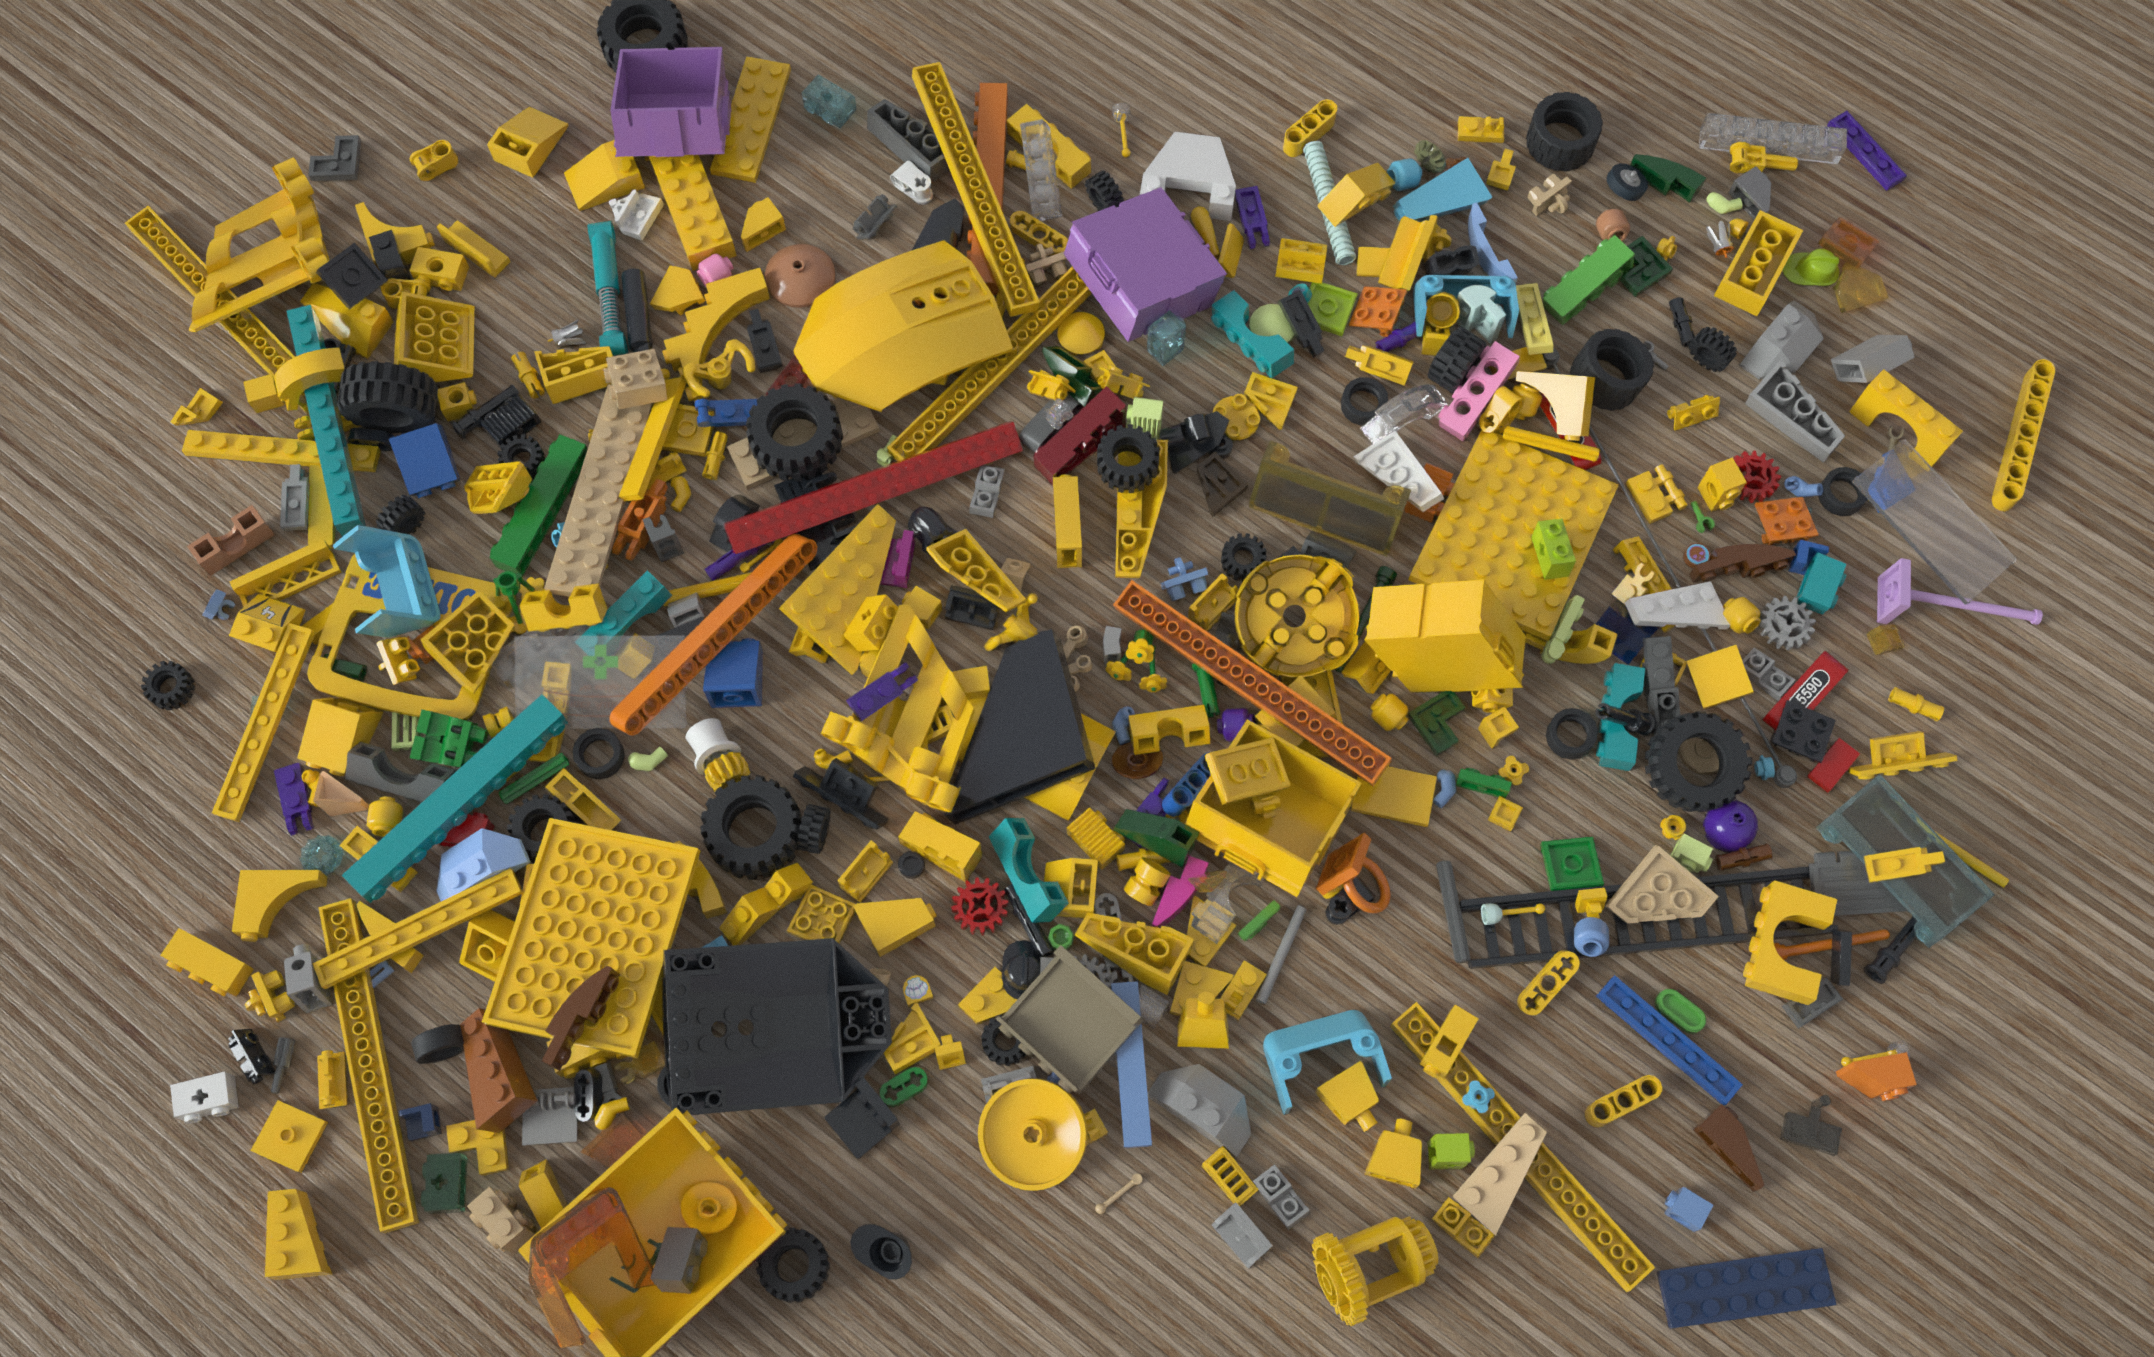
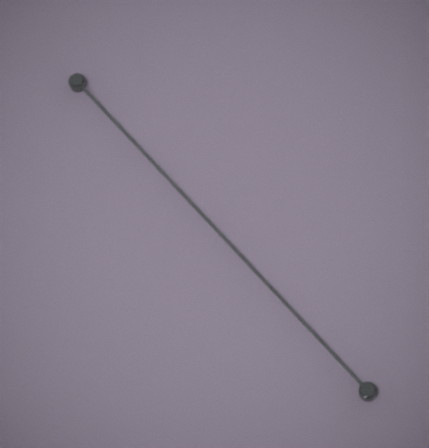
[1542,348,1797,788]

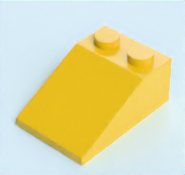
[564,140,645,212]

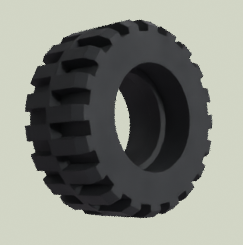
[597,0,688,73]
[337,361,438,434]
[746,383,843,481]
[1644,711,1753,812]
[700,775,802,880]

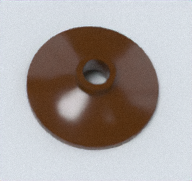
[1112,742,1163,779]

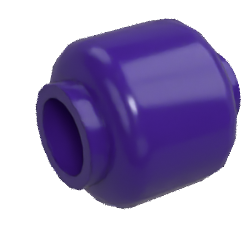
[1217,708,1256,742]

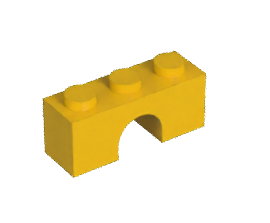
[519,583,607,632]
[1128,705,1210,755]

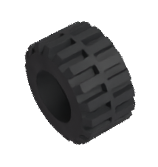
[1428,327,1486,394]
[1097,424,1160,493]
[507,794,578,864]
[756,1228,830,1303]

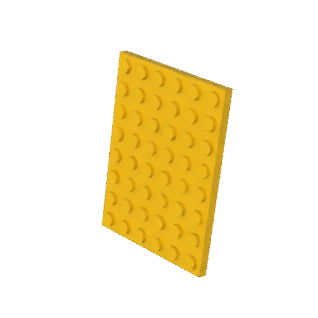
[1408,429,1619,641]
[482,818,701,1058]

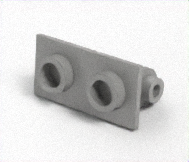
[981,1066,1036,1103]

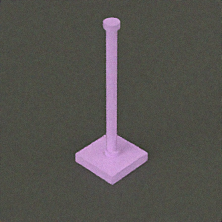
[1877,558,2043,625]

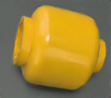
[1511,382,1542,420]
[1723,597,1761,634]
[1370,693,1408,731]
[366,796,403,837]

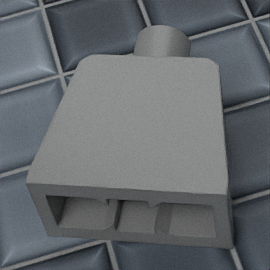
[284,944,332,1013]

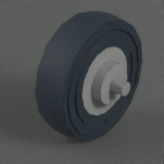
[1607,163,1648,201]

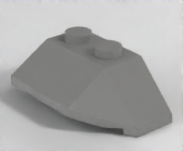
[1739,300,1824,379]
[1148,1064,1251,1158]

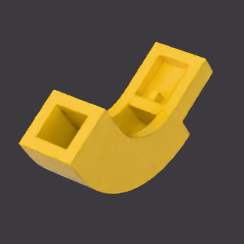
[274,348,344,411]
[1524,624,1617,664]

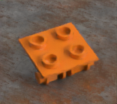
[1349,286,1407,337]
[1754,497,1819,545]

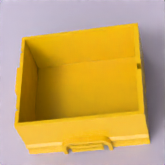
[1364,580,1526,693]
[1185,719,1362,897]

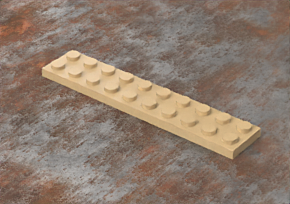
[544,384,654,597]

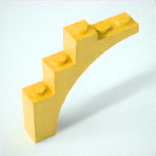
[662,267,770,403]

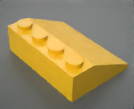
[394,292,475,382]

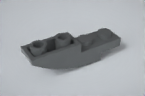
[1642,636,1680,736]

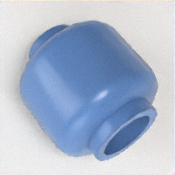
[1574,917,1609,957]

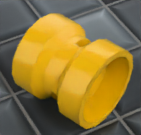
[483,706,514,739]

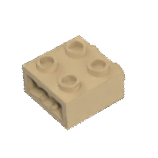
[603,349,667,409]
[467,1187,536,1254]

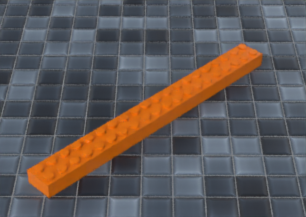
[1113,580,1392,787]

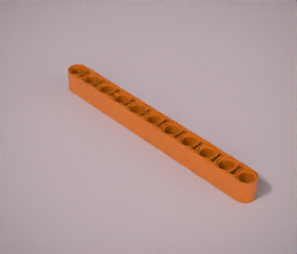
[610,533,817,736]

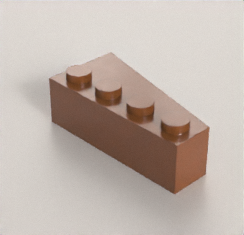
[460,1008,537,1133]

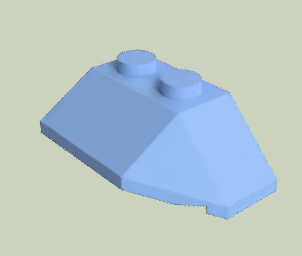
[437,828,530,901]

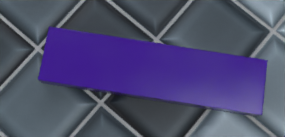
[1827,111,1907,191]

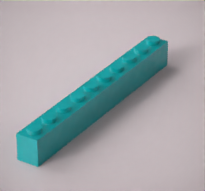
[287,305,366,537]
[342,694,568,903]

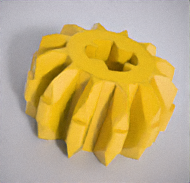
[704,752,750,791]

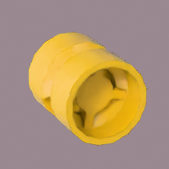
[1123,857,1171,906]

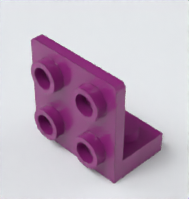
[880,530,916,588]

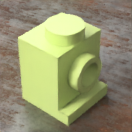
[1670,834,1713,873]

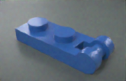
[695,399,758,427]

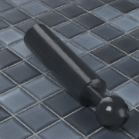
[621,268,653,353]

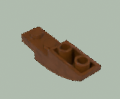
[1689,544,1796,583]
[542,966,620,1071]

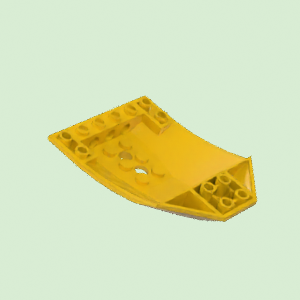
[794,240,1013,412]

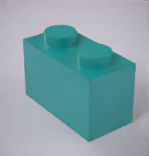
[1796,553,1847,615]

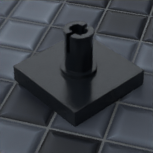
[316,242,388,310]

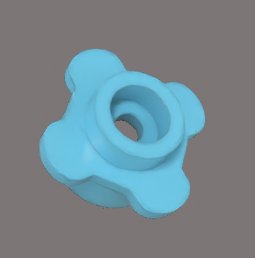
[1462,1080,1495,1113]

